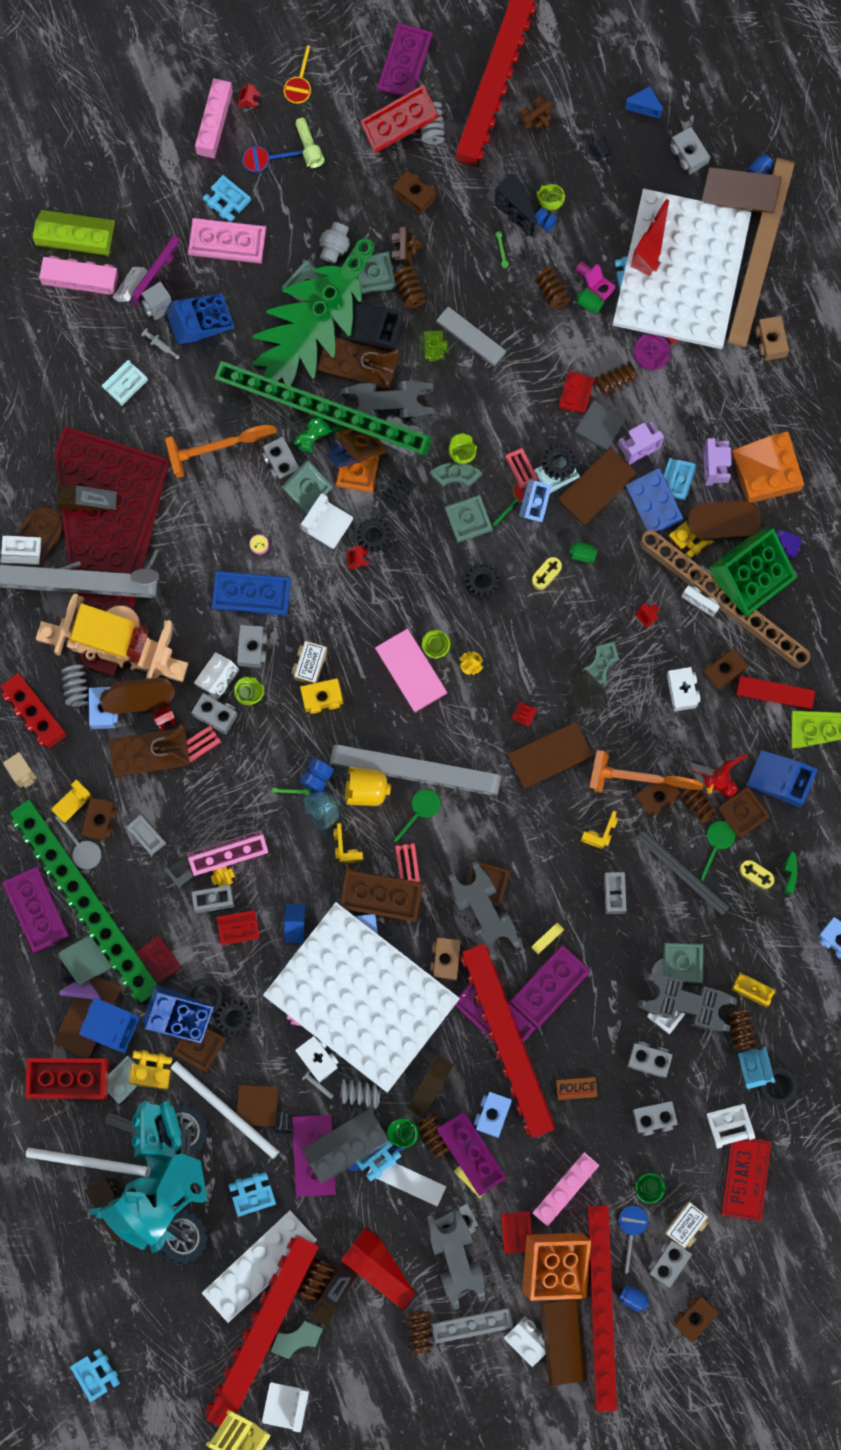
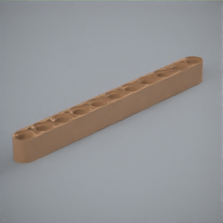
[727,157,795,347]
[640,531,810,668]

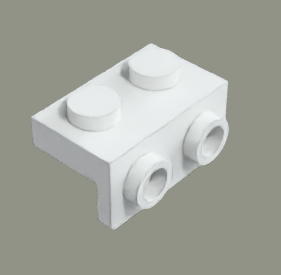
[194,652,239,698]
[504,1316,546,1367]

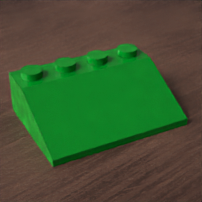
[709,528,797,616]

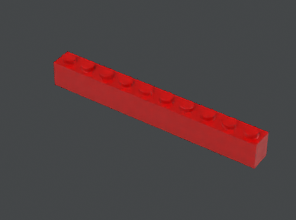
[456,0,537,166]
[461,943,556,1138]
[587,1206,617,1412]
[204,1234,319,1427]

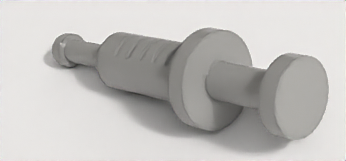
[141,328,180,359]

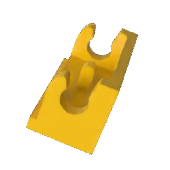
[731,972,775,1007]

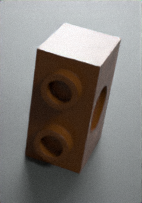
[393,170,435,215]
[702,648,748,692]
[634,774,681,817]
[81,797,117,842]
[673,1296,719,1343]

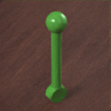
[495,231,509,269]
[270,788,311,796]

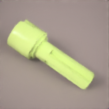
[295,118,324,168]

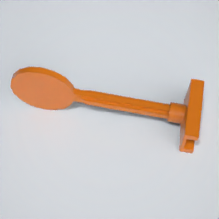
[165,425,276,478]
[590,750,703,793]

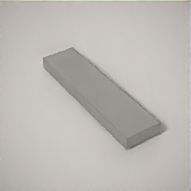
[436,307,506,367]
[431,1308,513,1344]

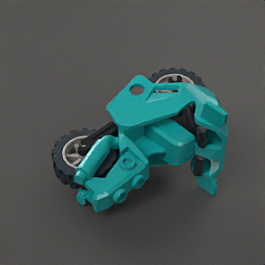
[89,1101,208,1266]

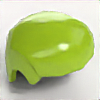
[536,184,565,211]
[448,433,477,464]
[422,630,451,659]
[234,677,264,706]

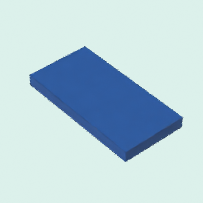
[211,571,291,616]

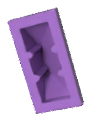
[60,981,101,1000]

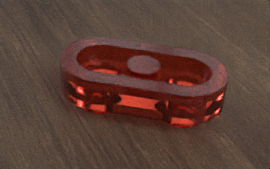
[126,625,149,663]

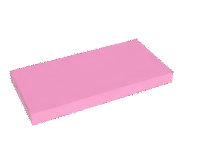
[188,218,266,263]
[375,629,447,713]

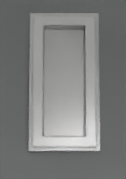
[126,814,166,856]

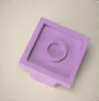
[618,421,664,465]
[703,438,732,486]

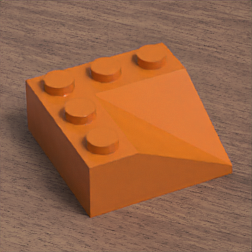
[731,432,804,503]
[522,1233,591,1301]

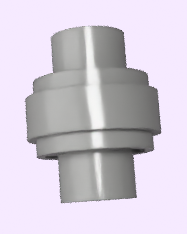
[319,222,350,263]

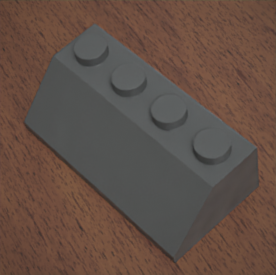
[302,1109,390,1184]

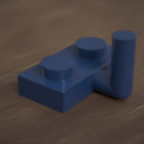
[327,439,367,469]

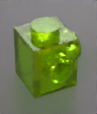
[424,331,447,361]

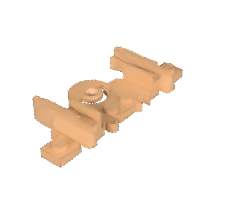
[36,594,188,682]

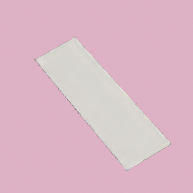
[368,1156,446,1207]

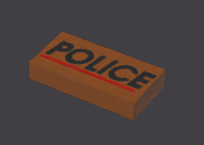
[556,1077,597,1100]

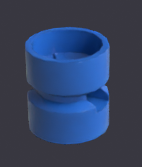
[299,758,334,794]

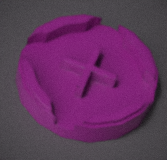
[633,334,670,371]

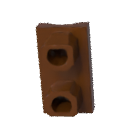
[519,96,552,130]
[392,227,422,265]

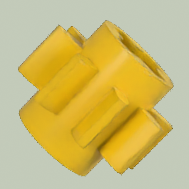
[459,651,483,675]
[210,866,235,887]

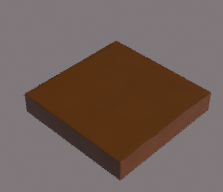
[335,428,387,462]
[716,786,771,839]
[466,860,510,908]
[173,1028,226,1073]
[237,1085,279,1127]

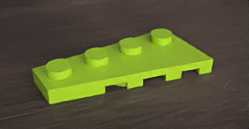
[791,711,841,750]

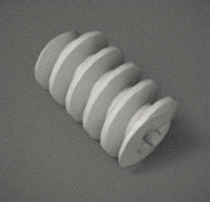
[421,102,445,145]
[61,665,89,707]
[340,1079,381,1109]

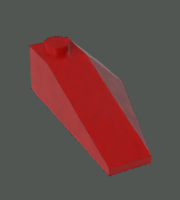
[630,199,669,276]
[341,1228,415,1310]

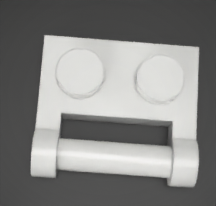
[707,1104,755,1149]

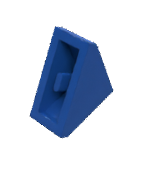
[625,87,663,119]
[284,904,306,944]

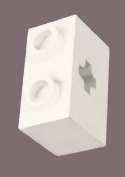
[667,667,700,711]
[295,1036,339,1083]

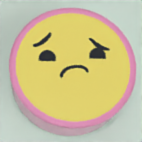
[250,535,269,555]

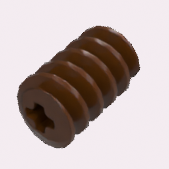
[394,266,426,309]
[534,266,571,309]
[595,361,636,397]
[680,789,721,824]
[728,1010,758,1052]
[415,1114,450,1159]
[296,1257,335,1302]
[406,1311,434,1354]

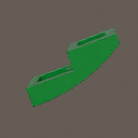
[782,851,797,895]

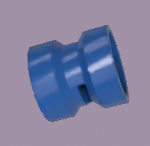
[535,207,558,232]

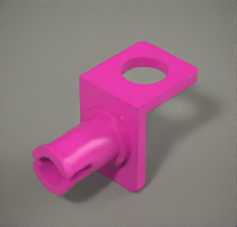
[576,262,616,300]

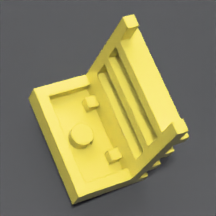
[206,1410,271,1450]

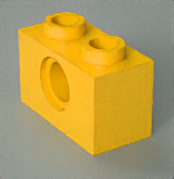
[300,678,343,714]

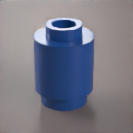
[747,154,773,174]
[618,1285,650,1313]

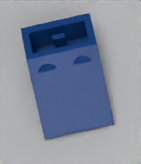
[166,294,235,344]
[747,750,818,808]
[143,985,214,1043]
[79,997,140,1054]

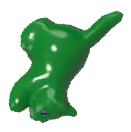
[293,416,346,453]

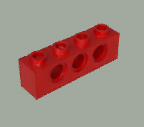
[0,673,67,749]

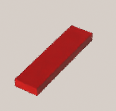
[736,676,815,710]

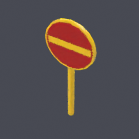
[284,45,311,104]

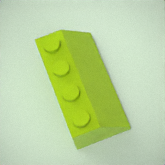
[33,210,115,256]

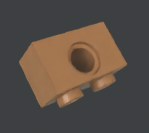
[755,316,789,361]
[430,938,461,981]

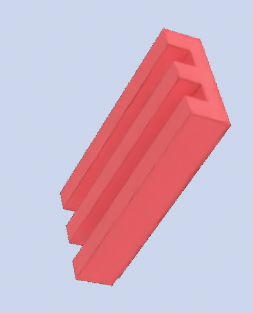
[505,448,539,489]
[187,726,221,762]
[395,843,420,882]

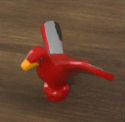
[690,754,748,797]

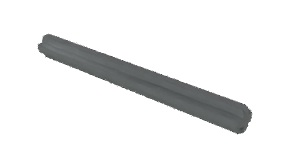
[638,831,729,915]

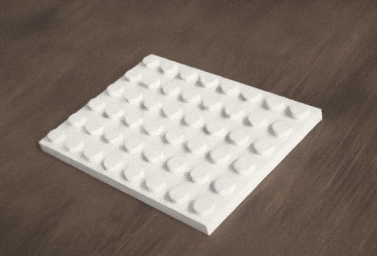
[613,189,751,349]
[263,903,460,1093]

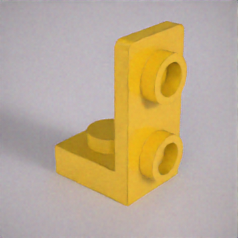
[52,780,92,823]
[581,810,618,850]
[334,823,363,864]

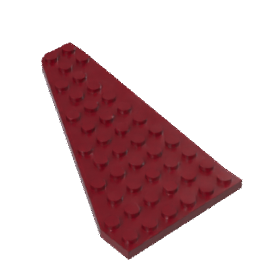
[54,426,171,677]

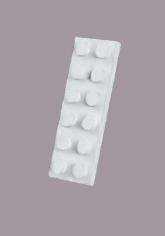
[202,1210,317,1323]

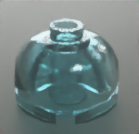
[303,791,340,831]

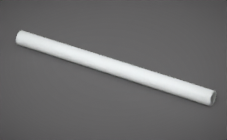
[171,1061,279,1159]
[26,1148,150,1177]

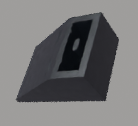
[494,173,538,238]
[339,304,403,352]

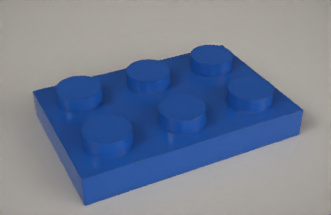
[626,468,684,533]

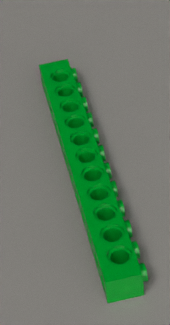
[214,361,433,456]
[10,800,159,1004]

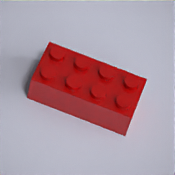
[25,1058,109,1100]

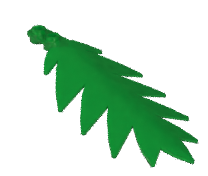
[252,238,374,386]

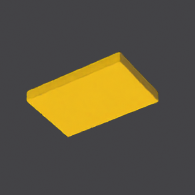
[70,603,135,658]

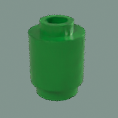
[576,288,605,314]
[569,541,598,563]

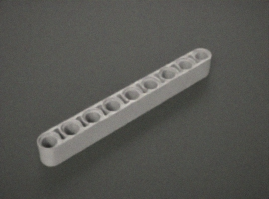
[0,565,157,598]
[330,745,501,796]

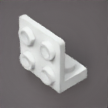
[301,493,353,549]
[681,566,727,617]
[262,1383,309,1432]

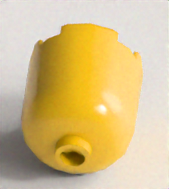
[345,766,391,806]

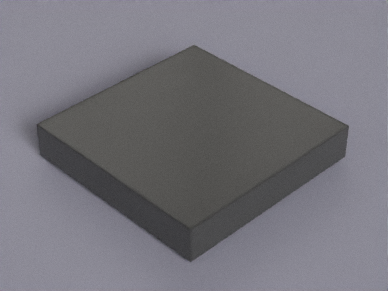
[575,401,626,451]

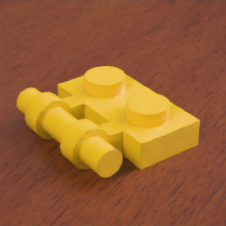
[668,521,714,559]
[128,1050,172,1091]

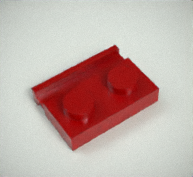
[559,371,594,415]
[217,910,260,945]
[501,1211,532,1254]

